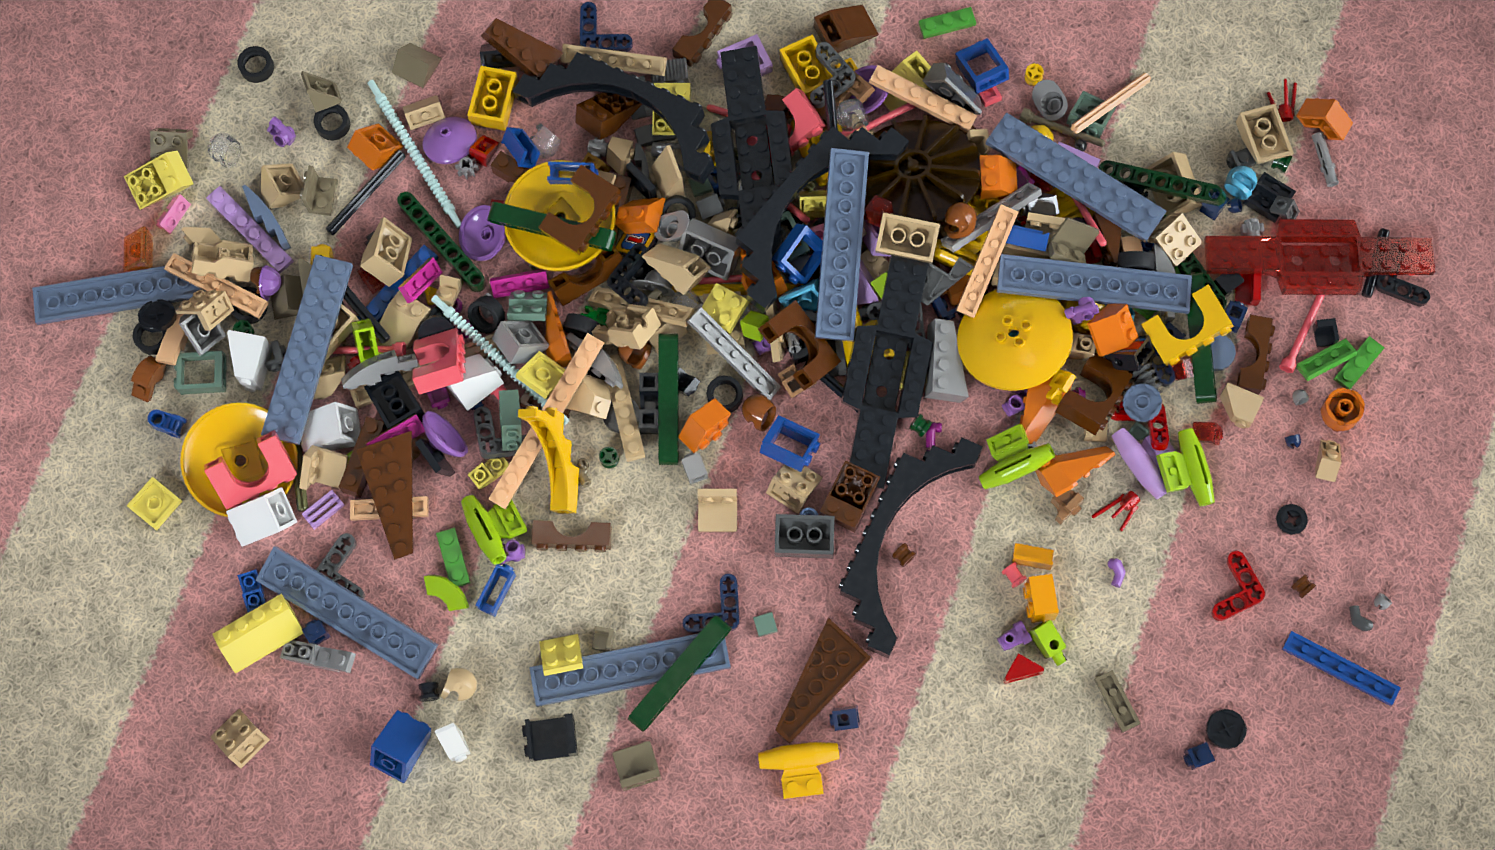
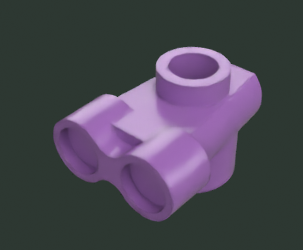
[267,116,296,147]
[1064,297,1099,325]
[752,337,771,355]
[1002,389,1027,417]
[499,540,525,565]
[997,620,1032,651]

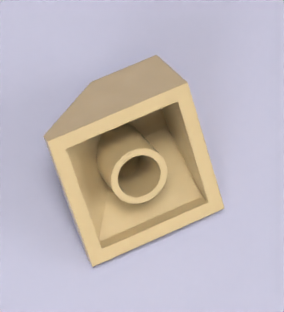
[261,164,304,208]
[313,355,346,399]
[566,375,611,419]
[1220,383,1264,429]

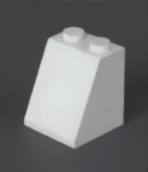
[227,330,273,392]
[447,354,504,411]
[301,402,361,452]
[226,487,297,547]

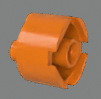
[1321,388,1365,432]

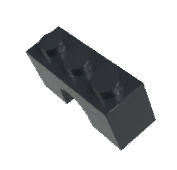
[639,373,658,434]

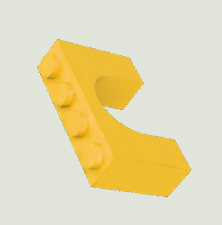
[1141,284,1234,366]

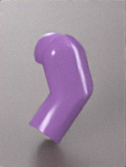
[1108,558,1126,588]

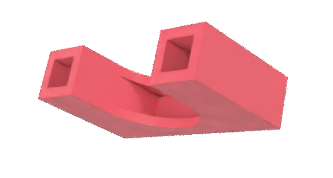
[747,88,827,163]
[412,328,466,395]
[204,430,297,510]

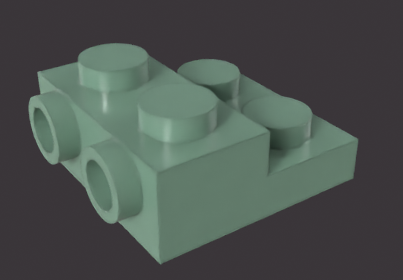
[1066,91,1117,138]
[507,290,547,321]

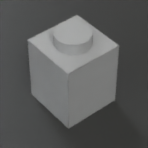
[681,453,708,485]

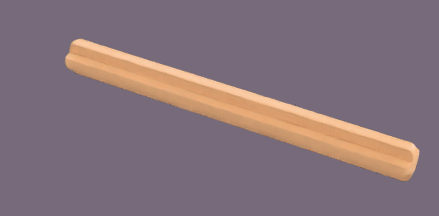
[1071,73,1151,134]

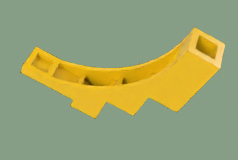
[518,406,579,514]

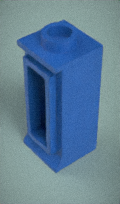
[501,127,540,168]
[547,161,599,185]
[1006,225,1050,252]
[475,564,516,617]

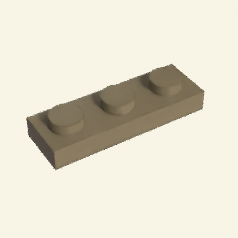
[1094,670,1141,733]

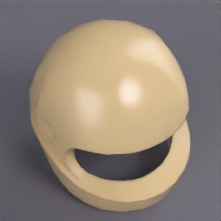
[440,668,477,701]

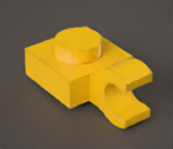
[1046,369,1076,405]

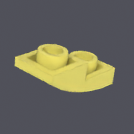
[467,457,509,490]

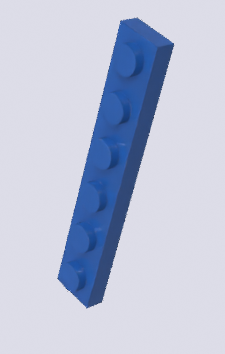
[357,245,439,322]
[1282,631,1401,706]

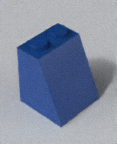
[370,710,432,783]

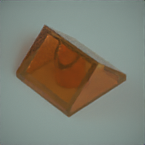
[123,226,153,273]

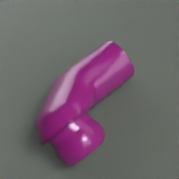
[926,422,942,448]

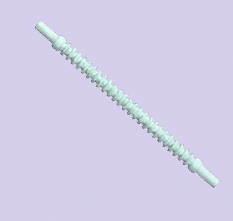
[367,80,462,229]
[431,295,570,425]

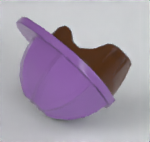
[250,265,281,301]

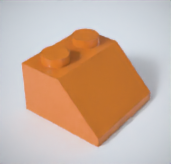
[347,123,404,170]
[979,155,1018,199]
[615,197,666,234]
[1087,303,1138,356]

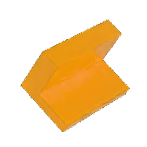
[1012,543,1054,570]

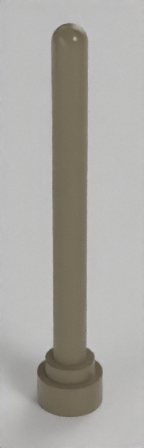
[1019,108,1105,147]

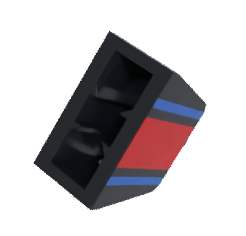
[1105,335,1155,371]

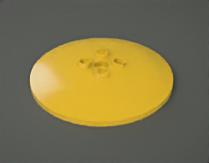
[505,160,616,271]
[957,290,1073,391]
[180,403,298,517]

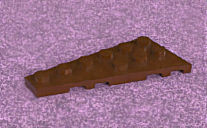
[356,431,413,560]
[775,617,871,744]

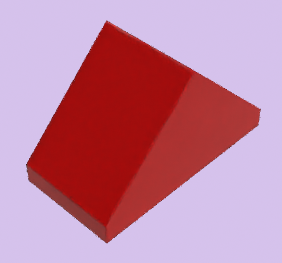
[469,135,499,167]
[1003,653,1044,684]

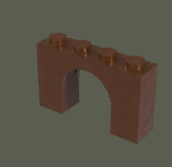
[538,165,621,255]
[758,300,842,390]
[1055,353,1133,436]

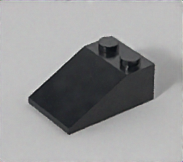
[364,371,425,429]

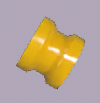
[1024,63,1044,86]

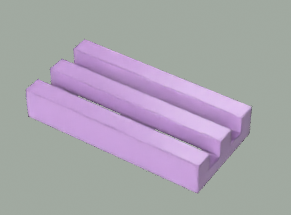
[302,490,345,530]

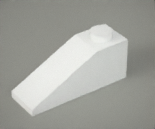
[435,723,471,763]

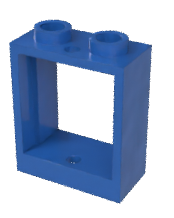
[955,38,1009,94]
[772,224,823,284]
[759,415,820,472]

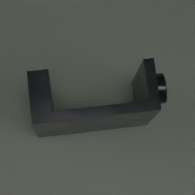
[522,713,578,762]

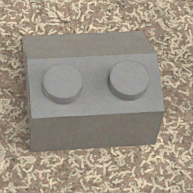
[179,314,226,356]
[492,321,549,364]

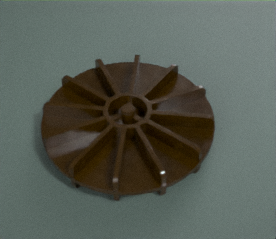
[864,115,981,224]

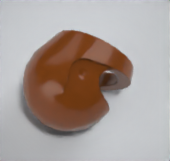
[945,202,977,239]
[618,342,652,370]
[742,394,776,432]

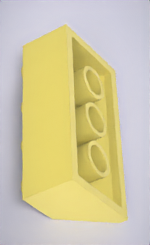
[212,594,304,673]

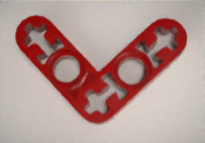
[1111,401,1169,451]
[1211,551,1265,621]

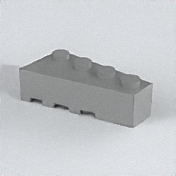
[924,319,969,403]

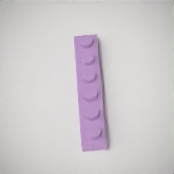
[206,186,294,274]

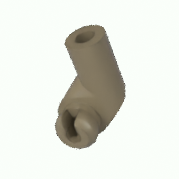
[576,458,591,488]

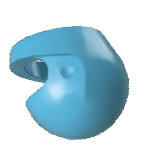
[1224,166,1257,200]

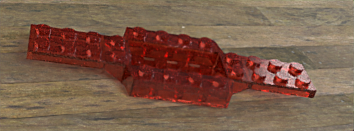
[1204,219,1436,295]

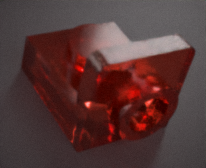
[357,267,386,294]
[1172,358,1194,381]
[1193,422,1223,445]

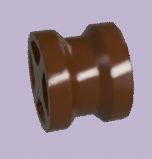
[892,543,916,567]
[1291,574,1316,599]

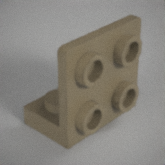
[150,128,193,169]
[300,165,338,216]
[1047,217,1099,263]
[612,741,662,791]

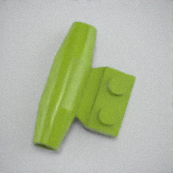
[979,424,1055,490]
[1156,428,1215,507]
[461,495,527,565]

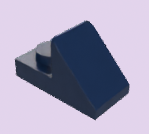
[1199,192,1230,221]

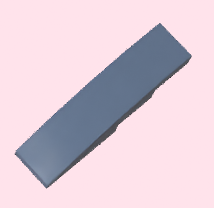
[242,185,291,251]

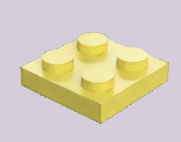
[702,283,749,334]
[516,351,565,399]
[127,477,183,531]
[539,634,583,676]

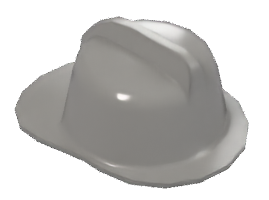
[1032,80,1068,121]
[654,210,689,242]
[632,269,675,297]

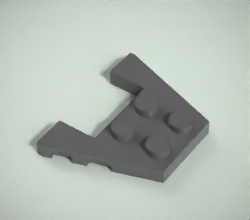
[921,257,974,306]

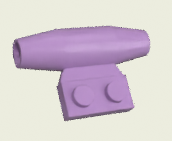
[1112,428,1176,500]

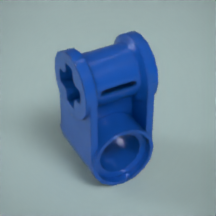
[147,409,188,438]

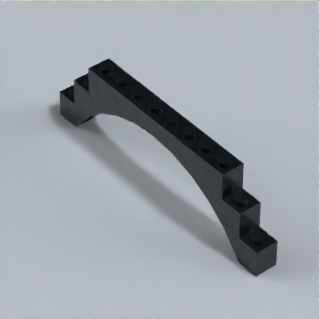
[513,52,715,184]
[735,126,909,313]
[838,437,983,659]

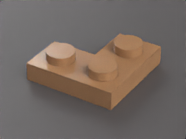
[834,71,875,107]

